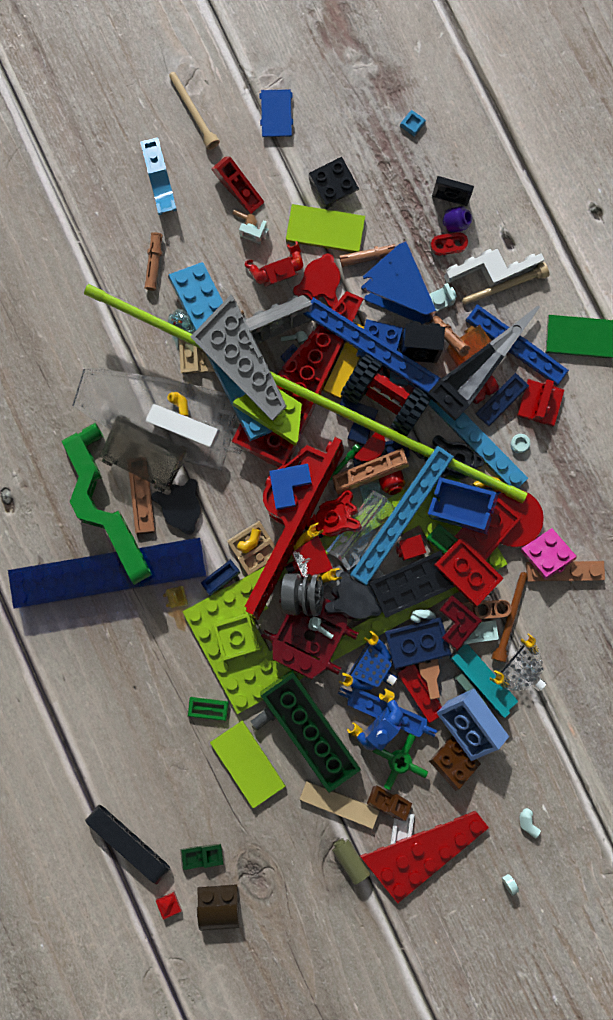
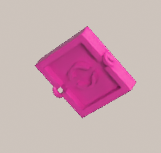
[521,528,577,580]

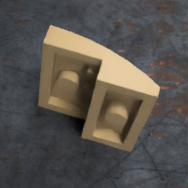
[179,339,215,374]
[227,521,275,575]

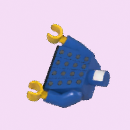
[339,631,397,690]
[347,689,403,751]

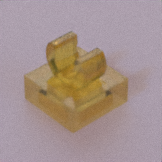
[163,586,188,608]

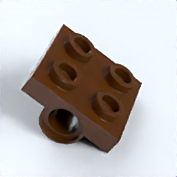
[429,736,481,791]

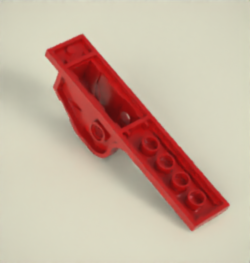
[244,437,344,620]

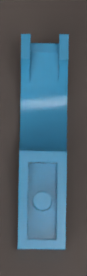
[140,137,177,215]

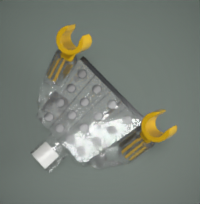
[489,633,547,691]

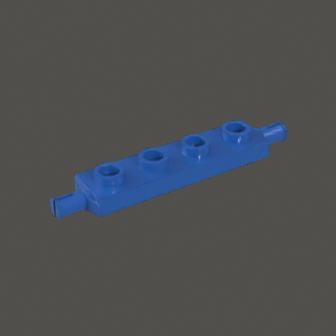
[337,687,437,738]

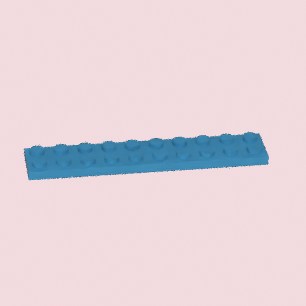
[168,262,273,441]

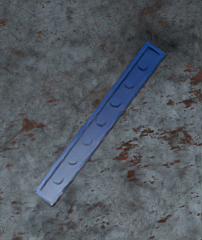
[303,297,441,393]

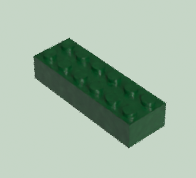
[260,670,361,793]

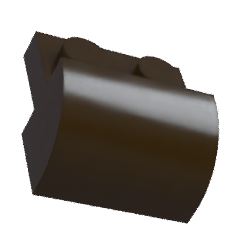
[197,884,240,931]

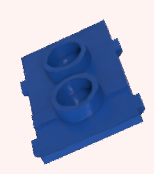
[259,89,293,137]

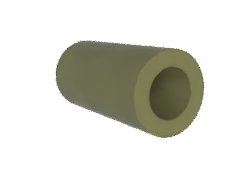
[332,838,370,885]

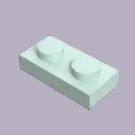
[464,620,499,644]

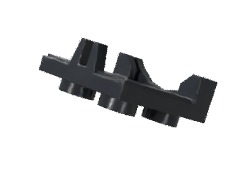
[309,156,359,209]

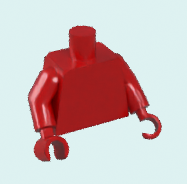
[244,241,303,287]

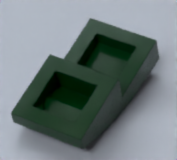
[180,844,224,870]

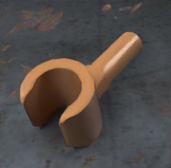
[233,210,257,226]

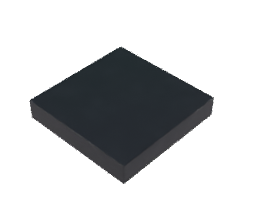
[432,176,474,206]

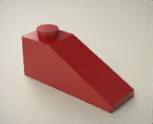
[211,156,264,214]

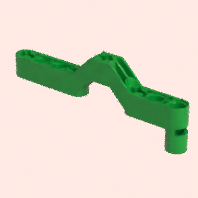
[62,423,152,585]

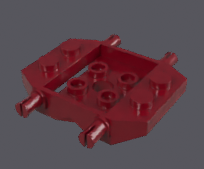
[261,598,359,680]

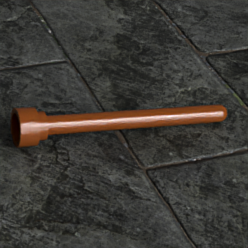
[491,572,527,663]

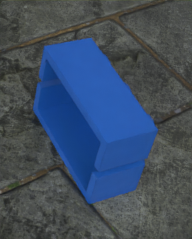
[428,477,498,534]

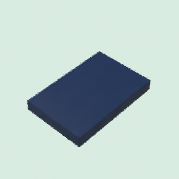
[385,617,452,670]

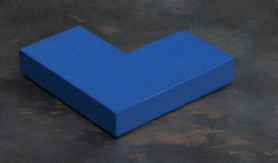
[269,464,312,510]

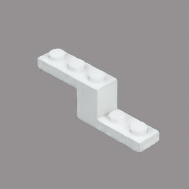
[444,249,545,287]

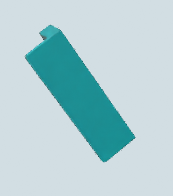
[450,644,518,718]

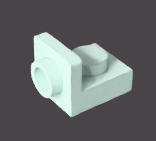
[239,220,269,244]
[429,283,457,313]

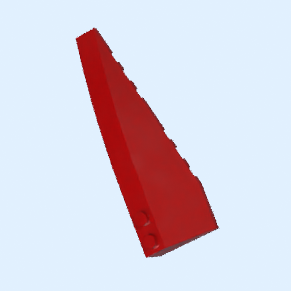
[232,291,364,468]

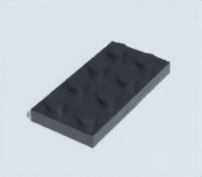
[369,551,455,618]

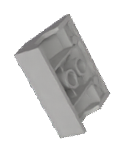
[244,295,312,344]

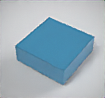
[400,110,426,137]

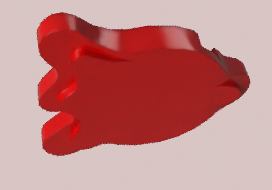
[293,253,340,308]
[307,490,362,537]

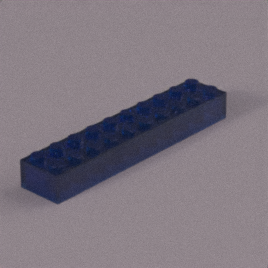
[8,538,208,609]

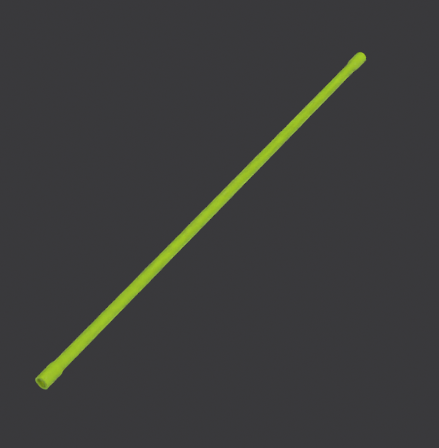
[84,284,527,503]

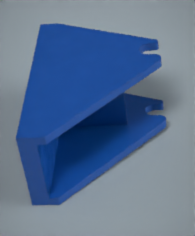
[361,241,436,325]

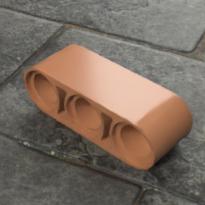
[462,600,512,619]

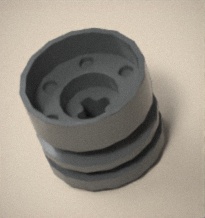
[281,574,324,616]

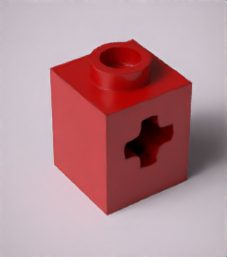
[395,534,427,561]

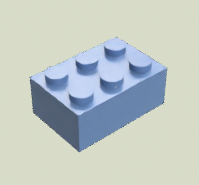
[437,688,509,761]

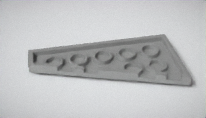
[190,294,287,421]

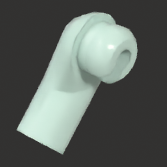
[410,609,436,623]
[519,808,541,838]

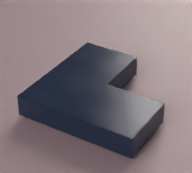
[336,397,378,445]

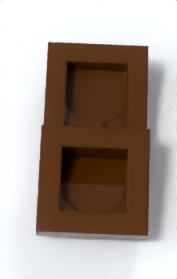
[367,785,412,821]

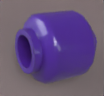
[443,206,472,233]

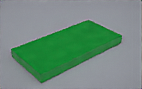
[545,315,613,359]

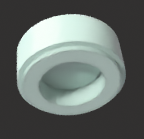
[510,434,530,453]
[502,874,519,896]

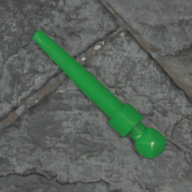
[330,444,361,481]

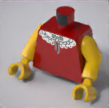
[285,523,342,583]

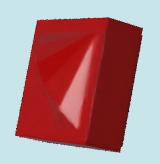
[156,891,182,919]

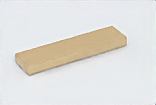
[300,781,379,829]

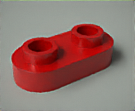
[430,232,468,256]

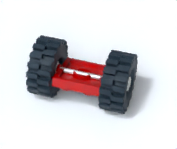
[340,354,431,436]

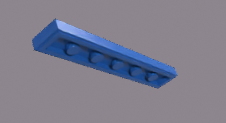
[465,304,569,386]

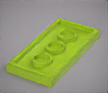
[286,204,365,253]
[210,720,286,808]

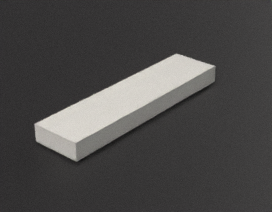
[146,404,220,448]

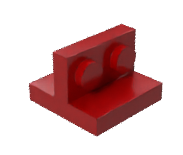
[517,379,564,427]

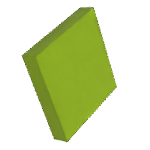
[212,613,261,662]

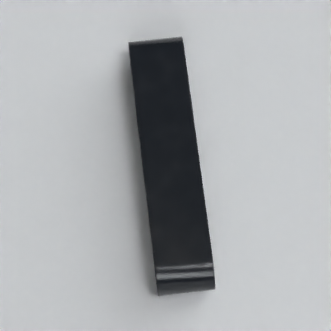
[85,804,171,885]

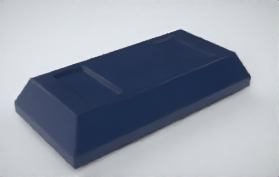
[201,559,240,596]

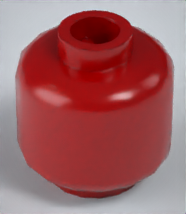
[379,470,406,495]

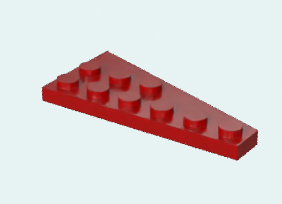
[360,811,489,903]

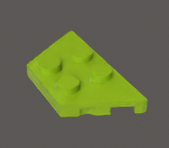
[232,389,302,446]

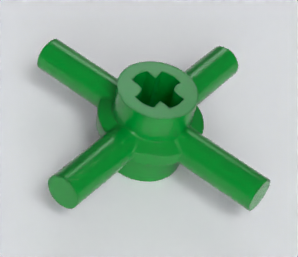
[372,733,428,790]

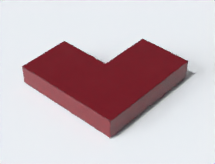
[439,595,482,651]

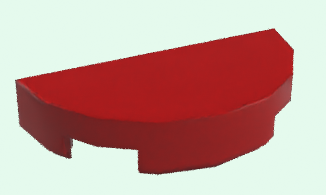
[354,432,385,462]

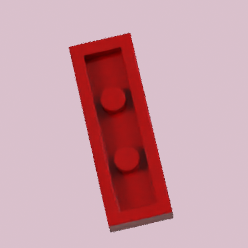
[397,665,442,723]

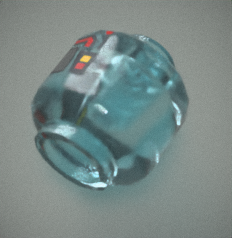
[168,309,194,333]

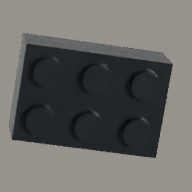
[400,321,445,364]

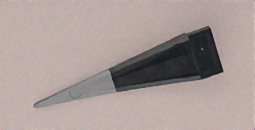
[427,306,540,421]

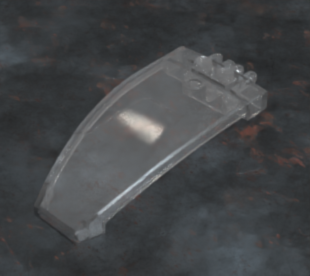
[72,368,242,471]

